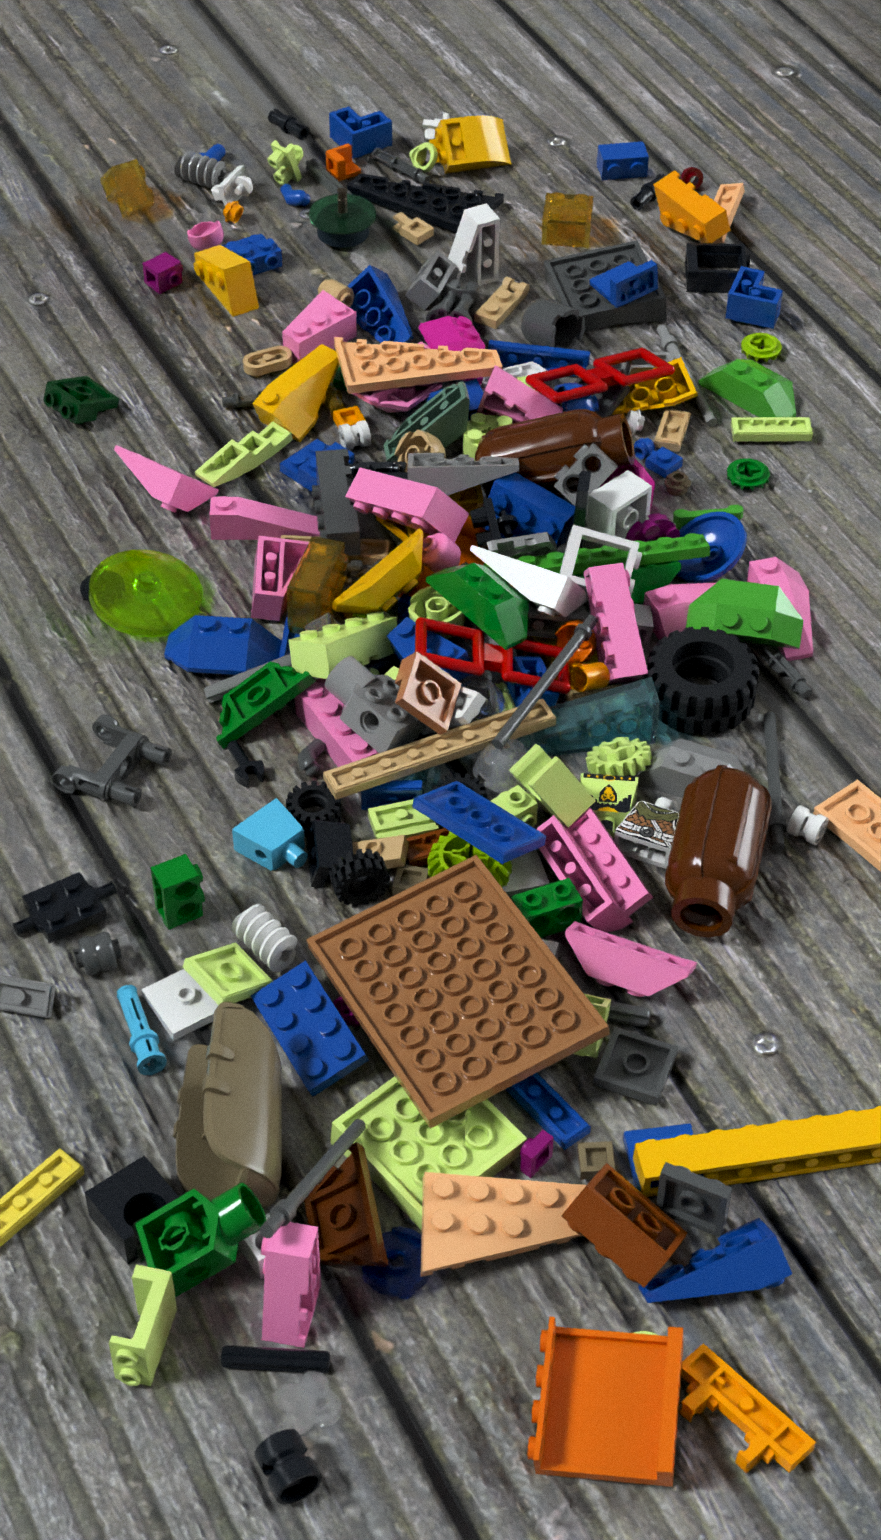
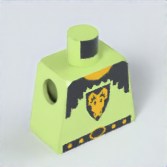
[580,773,638,839]

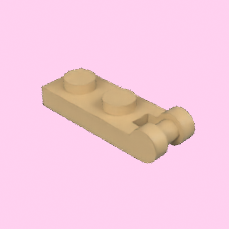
[474,276,530,329]

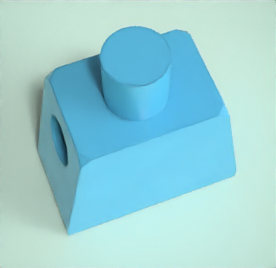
[232,798,308,871]

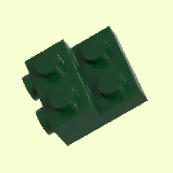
[43,376,119,424]

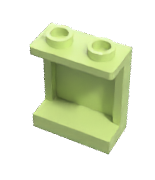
[109,1264,177,1386]

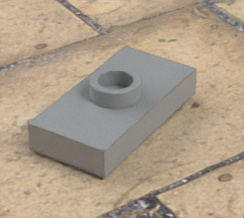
[0,975,56,1018]

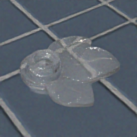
[272,1371,342,1437]

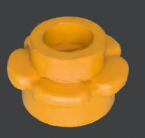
[223,201,244,224]

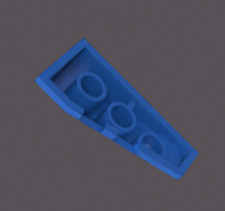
[347,265,414,343]
[638,1218,793,1303]

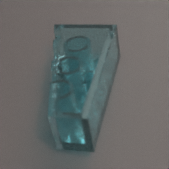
[533,677,660,756]

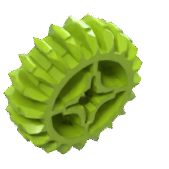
[427,831,512,887]

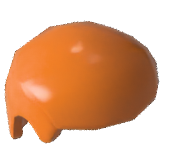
[555,620,597,664]

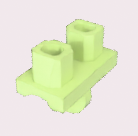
[267,140,304,185]

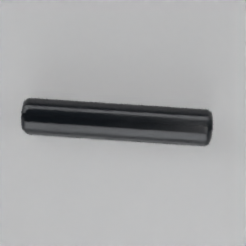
[221,1345,331,1373]

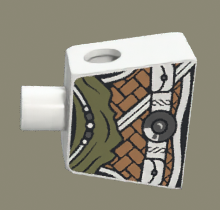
[614,797,679,869]

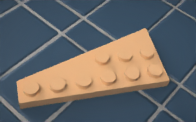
[334,337,502,394]
[421,1172,586,1277]

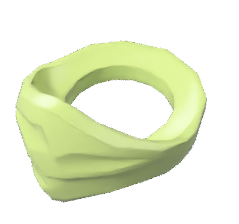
[409,142,438,173]

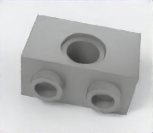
[405,250,456,311]

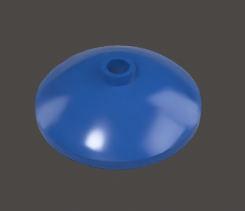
[676,512,747,583]

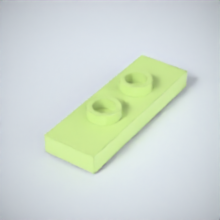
[731,417,813,442]

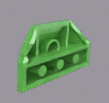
[698,359,796,417]
[686,579,804,649]

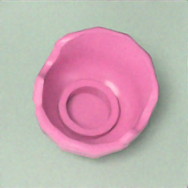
[187,220,224,251]

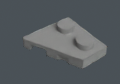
[487,532,558,559]

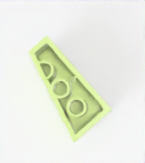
[289,611,397,679]

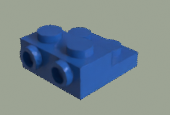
[222,233,282,275]
[280,439,355,492]

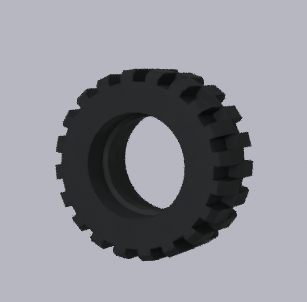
[644,627,759,736]

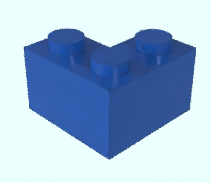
[329,107,392,159]
[725,266,783,329]

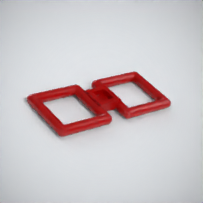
[525,348,675,404]
[415,617,571,694]

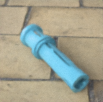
[116,985,167,1075]

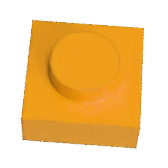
[333,406,365,428]

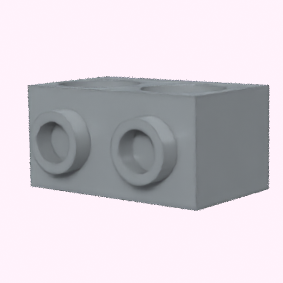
[554,443,617,505]

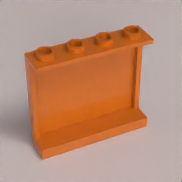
[527,1316,684,1487]

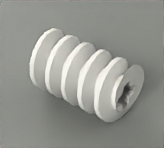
[230,904,297,972]

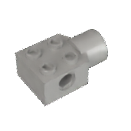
[324,656,425,753]

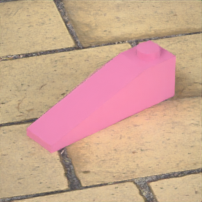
[644,582,717,640]

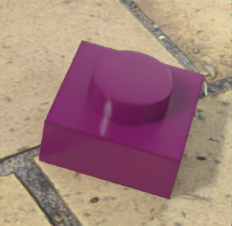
[520,1130,554,1178]

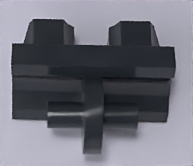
[470,498,518,550]

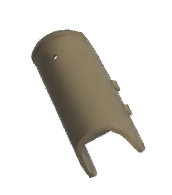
[173,1002,282,1209]

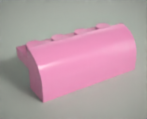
[536,807,653,932]

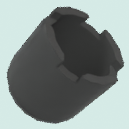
[521,298,585,349]

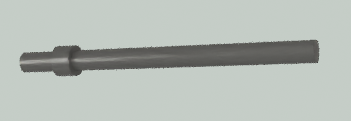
[764,712,786,851]
[260,1119,366,1238]

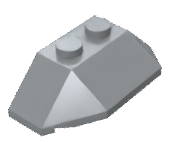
[631,738,744,798]

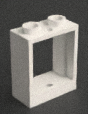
[559,525,642,596]

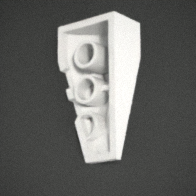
[470,545,588,618]

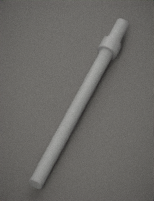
[657,325,717,427]

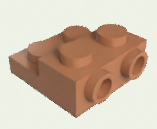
[395,651,461,735]

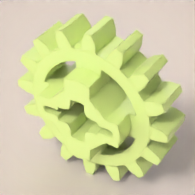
[586,737,652,776]

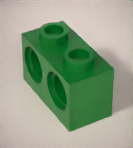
[150,854,205,930]
[511,878,583,938]

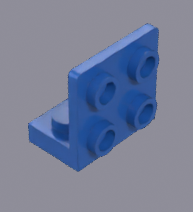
[590,260,658,308]

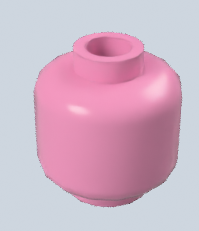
[422,533,461,573]

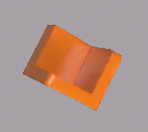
[326,143,361,182]

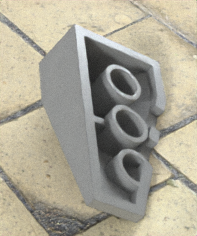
[407,453,519,496]

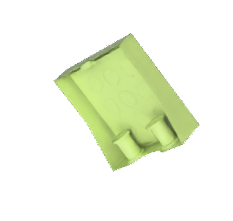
[330,1076,527,1231]

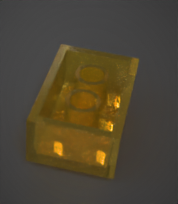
[287,536,348,634]

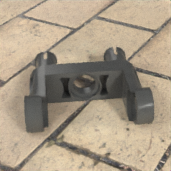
[51,714,172,807]

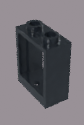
[685,243,750,293]

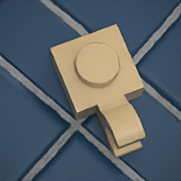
[393,212,434,246]

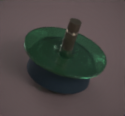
[309,188,376,248]

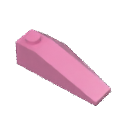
[114,445,219,513]
[209,496,320,540]
[747,557,813,661]

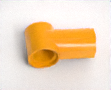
[554,662,610,692]

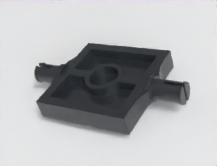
[12,872,117,943]

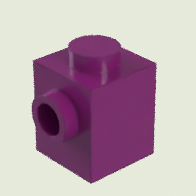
[143,252,183,294]

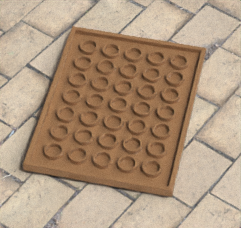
[306,855,610,1129]

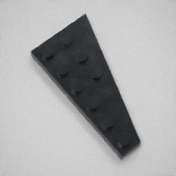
[347,174,504,233]

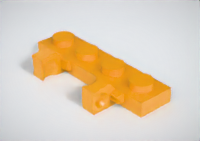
[679,1343,816,1473]

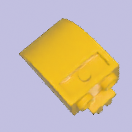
[429,116,511,174]

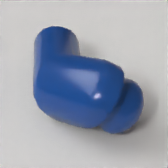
[194,144,226,162]
[280,184,310,206]

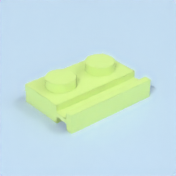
[368,799,439,839]

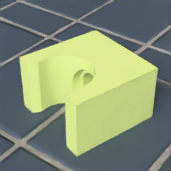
[509,744,596,828]

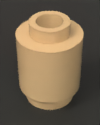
[318,279,354,307]

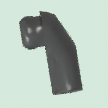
[298,738,326,777]

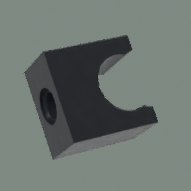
[85,1156,179,1264]

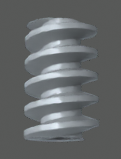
[174,150,226,189]

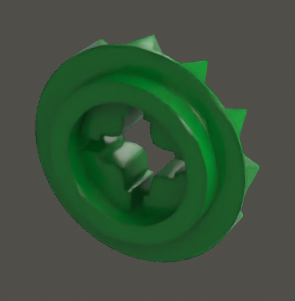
[727,458,770,491]

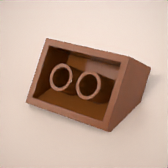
[561,1163,688,1288]

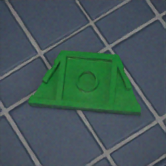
[216,661,316,749]

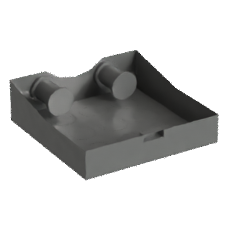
[544,240,667,331]

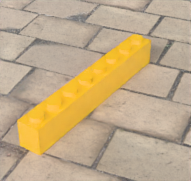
[633,1106,881,1197]

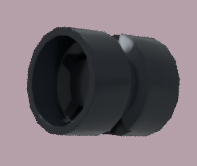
[254,1429,322,1505]

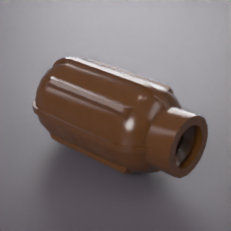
[475,409,635,498]
[665,765,772,938]

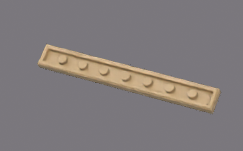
[323,698,556,800]

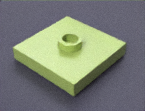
[183,942,273,1005]

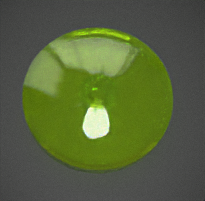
[89,549,203,638]

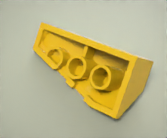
[252,344,340,442]
[612,357,698,415]

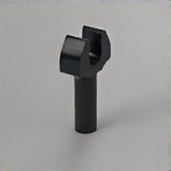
[227,740,265,788]

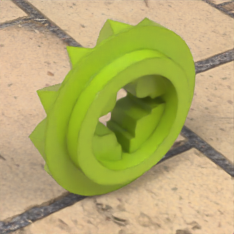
[741,333,782,363]

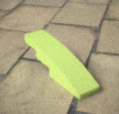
[195,421,293,487]

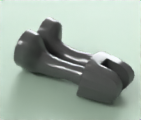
[426,278,480,324]

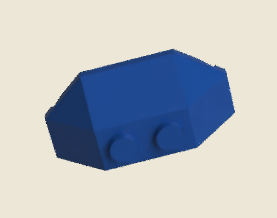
[164,615,282,675]

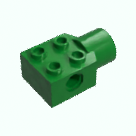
[135,1183,266,1297]

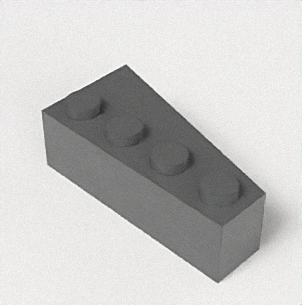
[312,449,361,557]

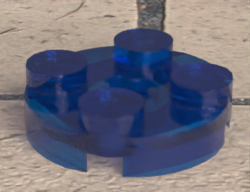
[362,1227,431,1299]

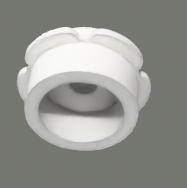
[626,409,645,435]

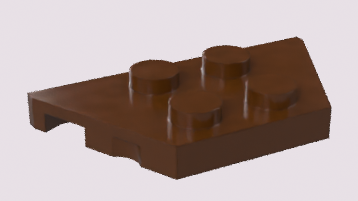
[304,1142,388,1267]

